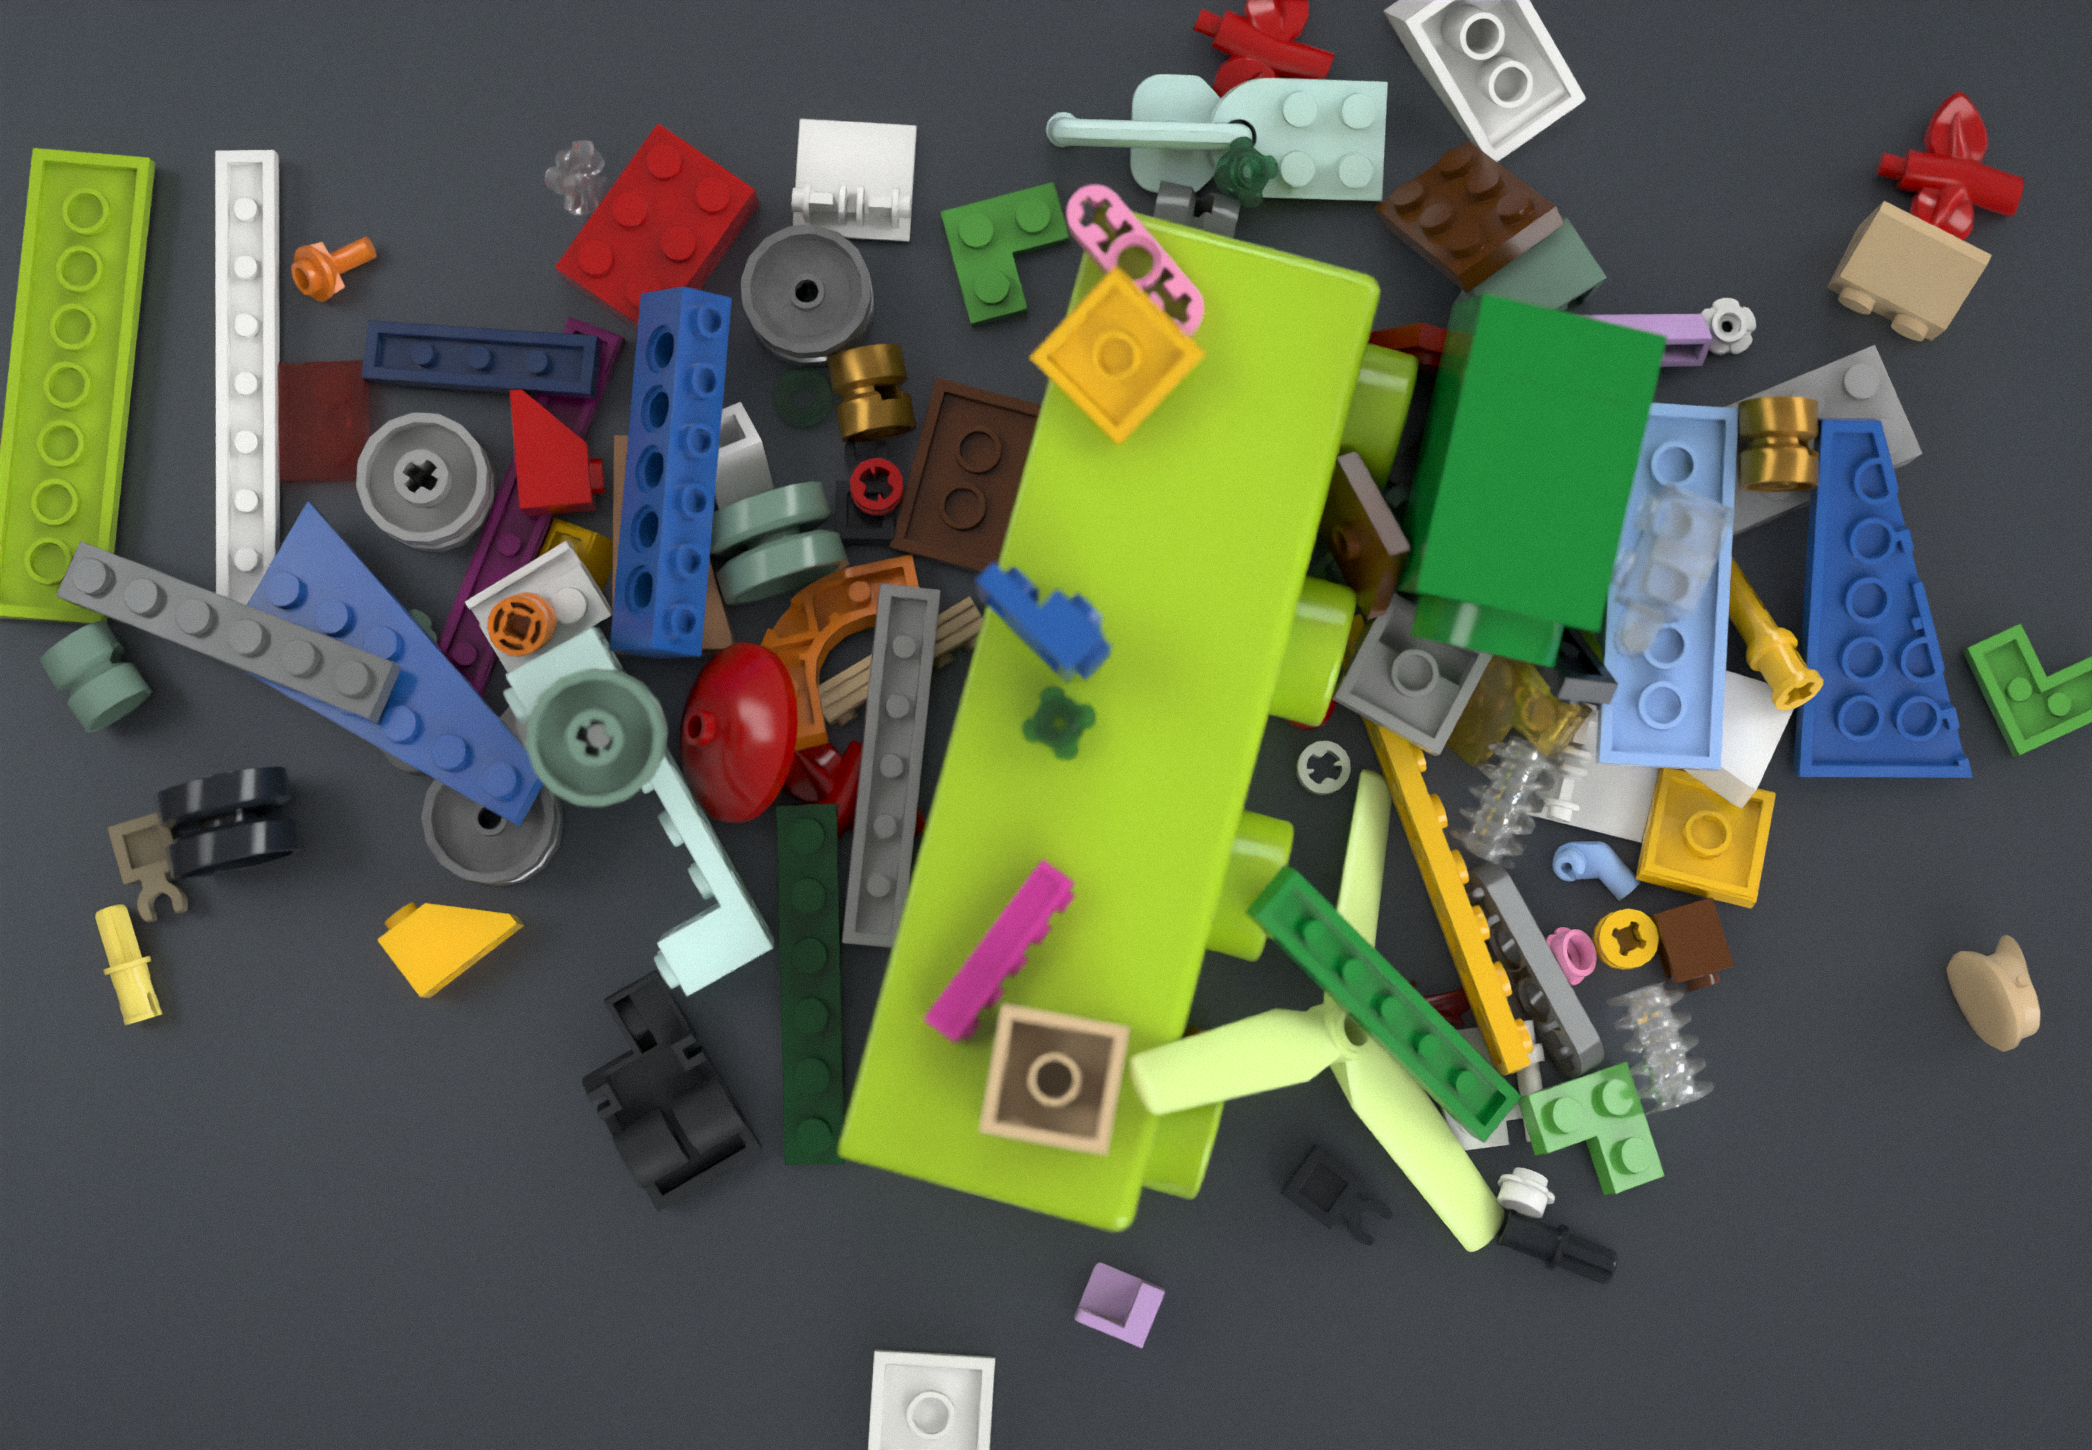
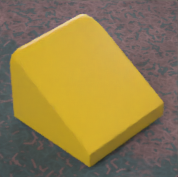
[538,518,613,592]

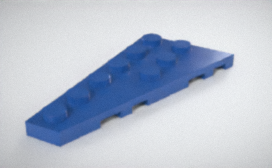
[1793,418,1973,778]
[244,501,544,827]

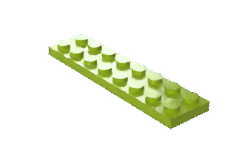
[0,148,155,625]

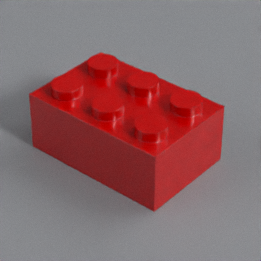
[555,123,760,332]

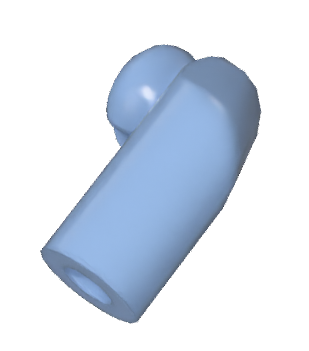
[1552,841,1641,901]

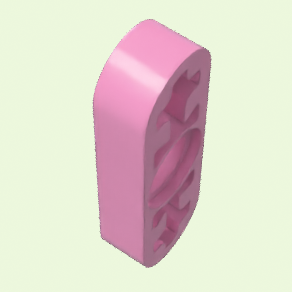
[1067,185,1204,336]

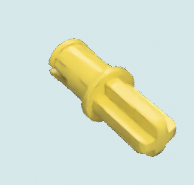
[95,904,163,1025]

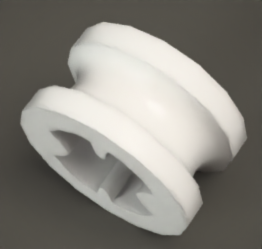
[1296,741,1351,796]

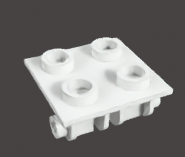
[792,119,917,242]
[1525,700,1659,843]

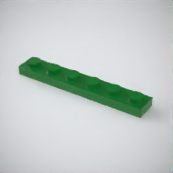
[1245,865,1522,1143]

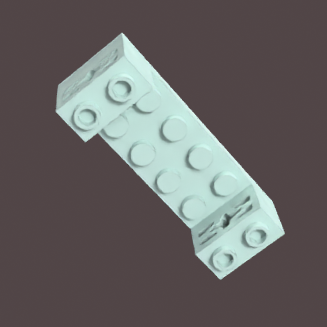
[503,627,775,996]

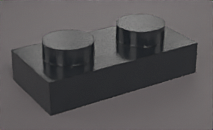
[1530,628,1618,705]

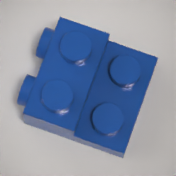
[976,562,1113,684]

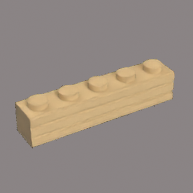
[819,596,983,727]

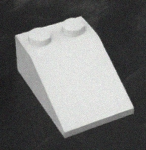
[1384,0,1586,162]

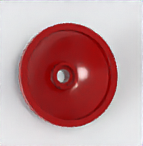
[679,642,798,823]

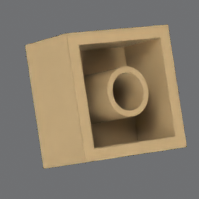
[979,1004,1130,1155]

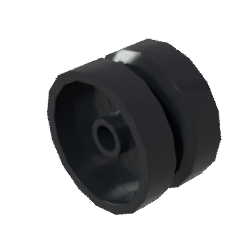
[154,766,304,880]

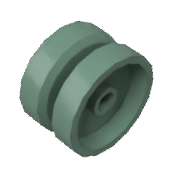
[710,481,849,605]
[526,668,668,807]

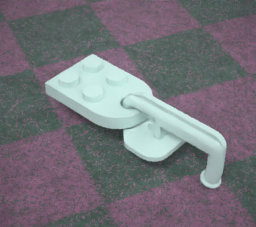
[1046,74,1388,201]

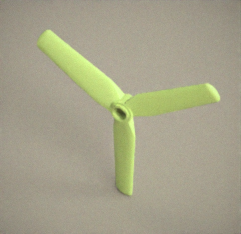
[1129,769,1505,1252]

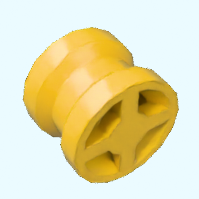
[1592,909,1659,970]

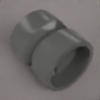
[1153,181,1242,238]

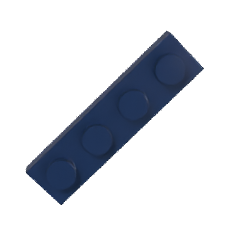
[361,320,603,399]

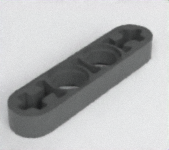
[1463,859,1604,1078]

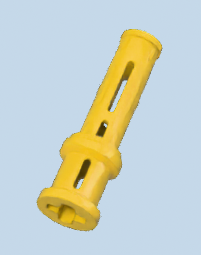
[1728,555,1823,711]

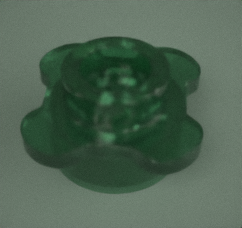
[1214,136,1278,208]
[1022,686,1096,761]

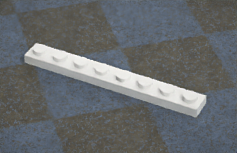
[215,150,280,605]

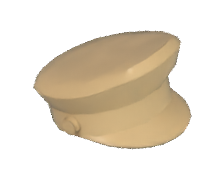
[1947,935,2040,1052]

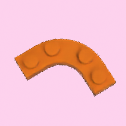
[761,554,919,750]

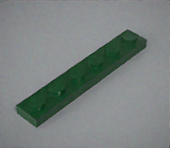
[776,803,846,1165]

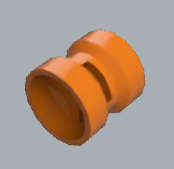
[487,592,557,656]

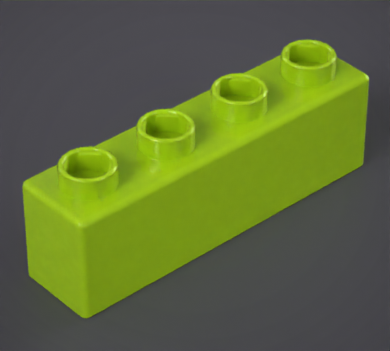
[838,204,1419,1232]

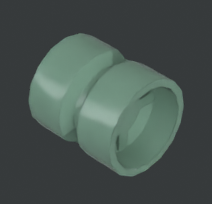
[39,621,152,733]

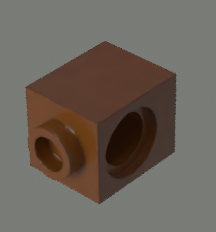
[1648,897,1734,992]

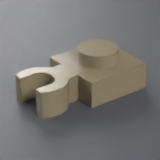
[107,812,188,922]

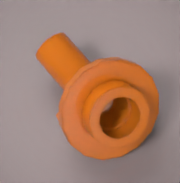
[291,236,377,302]

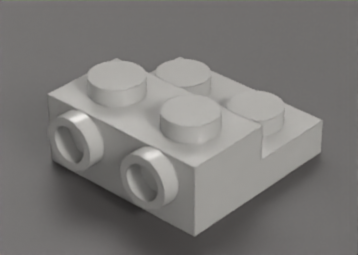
[1331,591,1492,756]

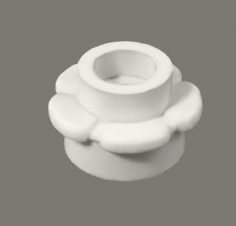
[1701,298,1756,355]
[1497,1168,1555,1218]

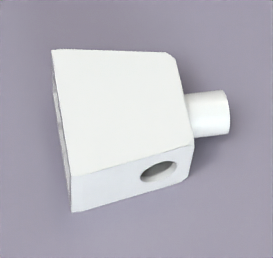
[1683,670,1794,809]

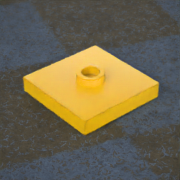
[1029,266,1207,445]
[1635,768,1776,909]

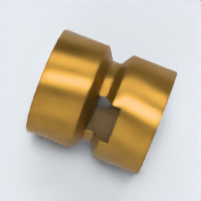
[827,344,916,443]
[1738,396,1819,493]

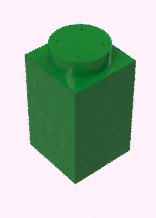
[1395,293,1667,668]

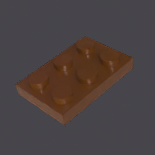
[1374,141,1564,293]
[890,377,1042,574]

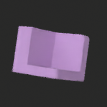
[1074,1262,1165,1348]

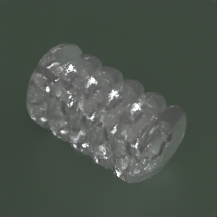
[1449,734,1565,868]
[1606,981,1715,1115]

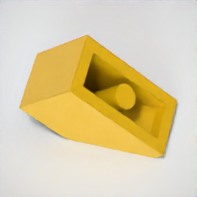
[377,902,525,998]

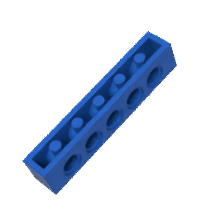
[609,286,732,658]

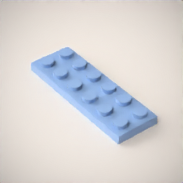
[1595,403,1739,771]

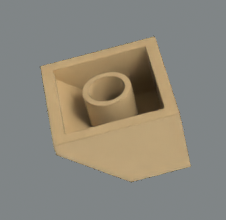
[1827,201,1992,341]

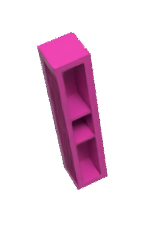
[924,859,1076,1043]

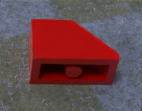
[510,389,606,517]

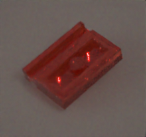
[278,360,369,483]

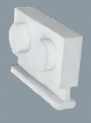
[465,539,613,674]

